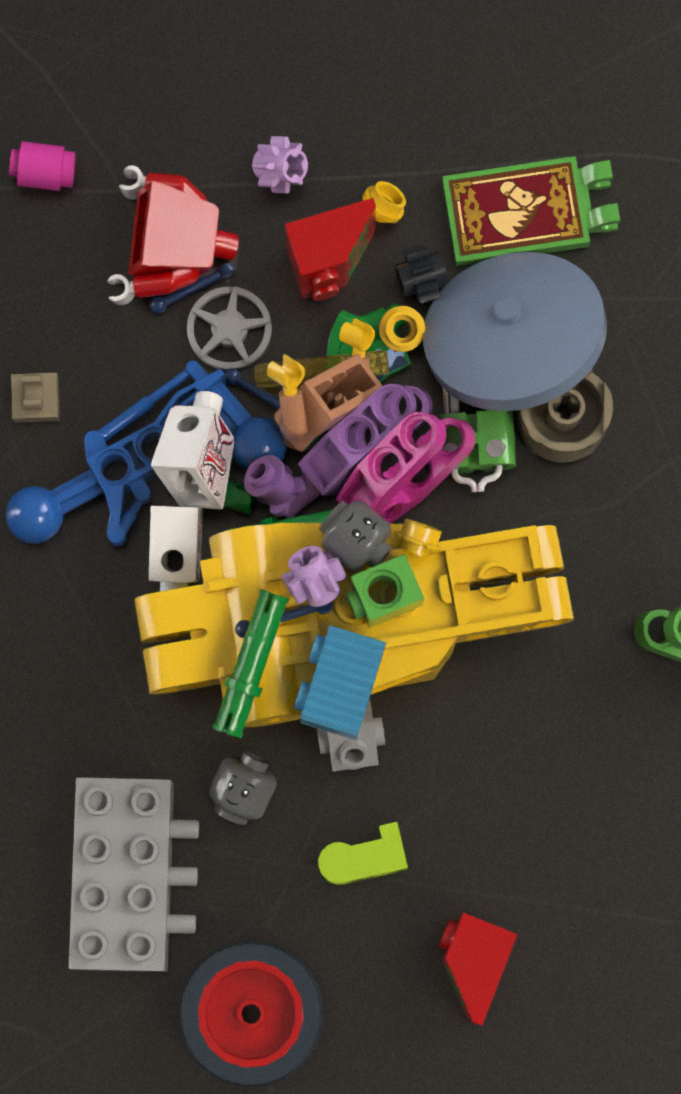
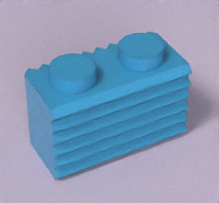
[294,625,386,740]

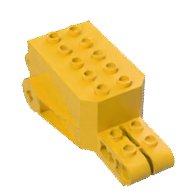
[134,523,574,727]

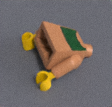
[267,318,383,452]

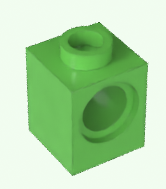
[345,554,424,628]

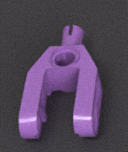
[284,384,433,518]

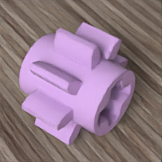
[252,136,308,194]
[282,546,347,607]

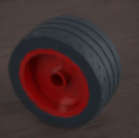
[179,941,323,1087]

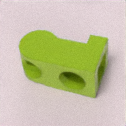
[318,822,408,885]

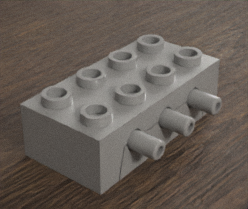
[69,777,199,972]

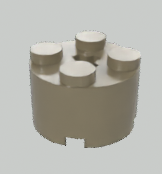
[517,369,613,463]

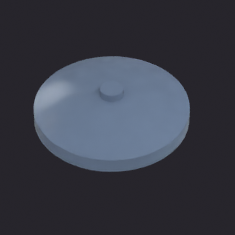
[423,252,607,411]

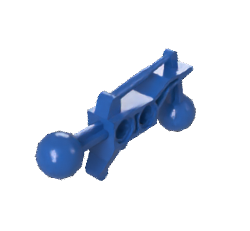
[5,361,288,547]

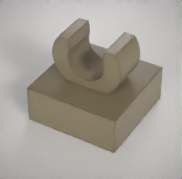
[11,373,60,423]

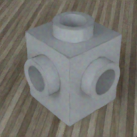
[317,698,385,772]

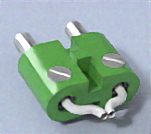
[436,388,516,492]

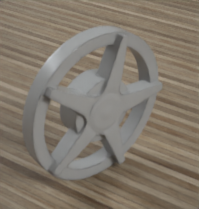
[187,286,272,371]

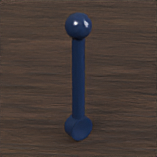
[149,262,237,314]
[224,368,280,409]
[235,601,333,639]

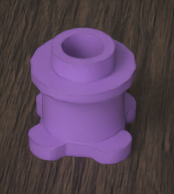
[244,455,306,517]

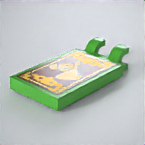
[442,156,620,267]

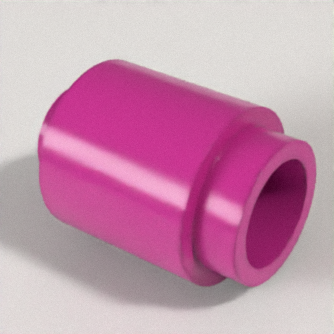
[9,141,76,191]

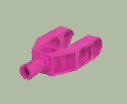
[336,412,475,524]

